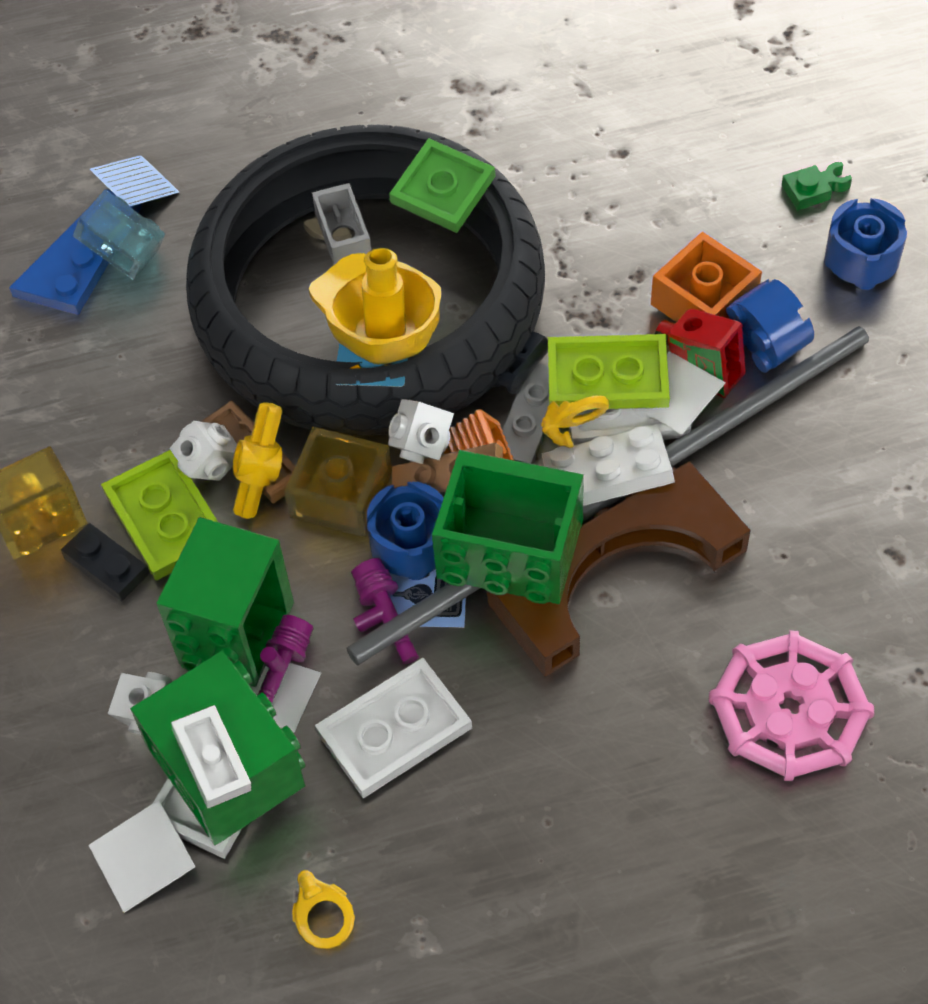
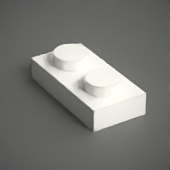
[171,705,251,809]

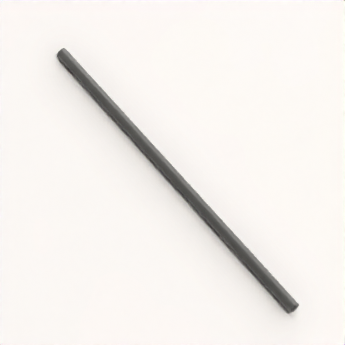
[346,326,869,666]

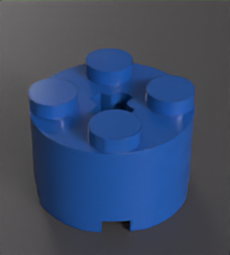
[824,198,907,290]
[726,279,814,373]
[367,482,443,580]

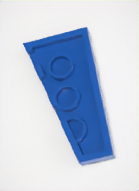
[9,189,142,315]

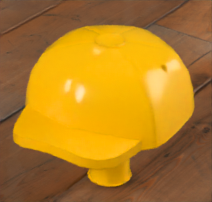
[309,248,441,365]

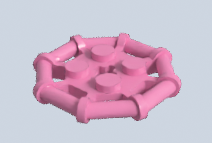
[709,630,874,781]

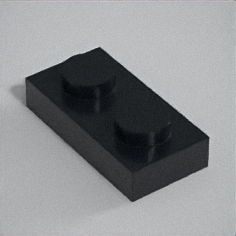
[61,522,150,602]

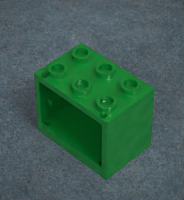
[432,450,584,604]
[156,517,294,687]
[130,650,306,846]

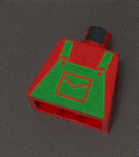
[655,309,746,398]

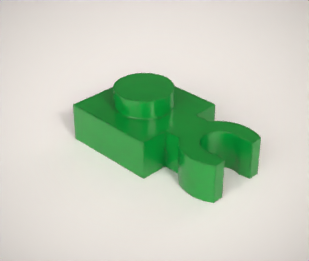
[781,162,852,211]

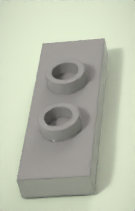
[503,363,549,464]

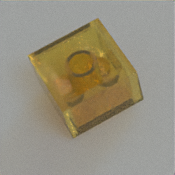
[284,427,392,537]
[0,446,88,560]

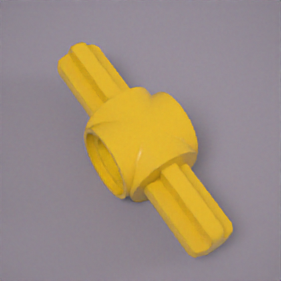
[233,402,282,519]

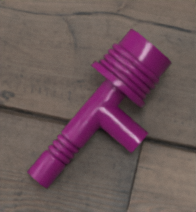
[351,558,419,664]
[257,615,314,703]

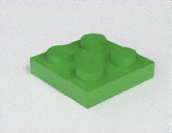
[389,138,496,233]

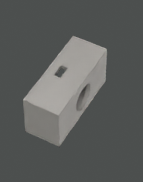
[312,183,371,265]

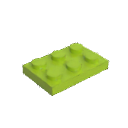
[548,334,670,409]
[101,450,218,581]

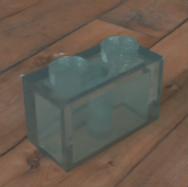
[73,189,166,280]

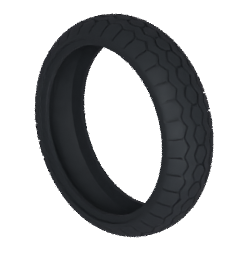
[186,124,545,436]

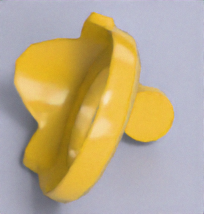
[541,395,609,448]
[292,870,355,949]

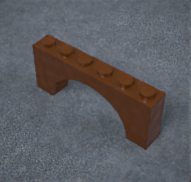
[487,461,751,677]

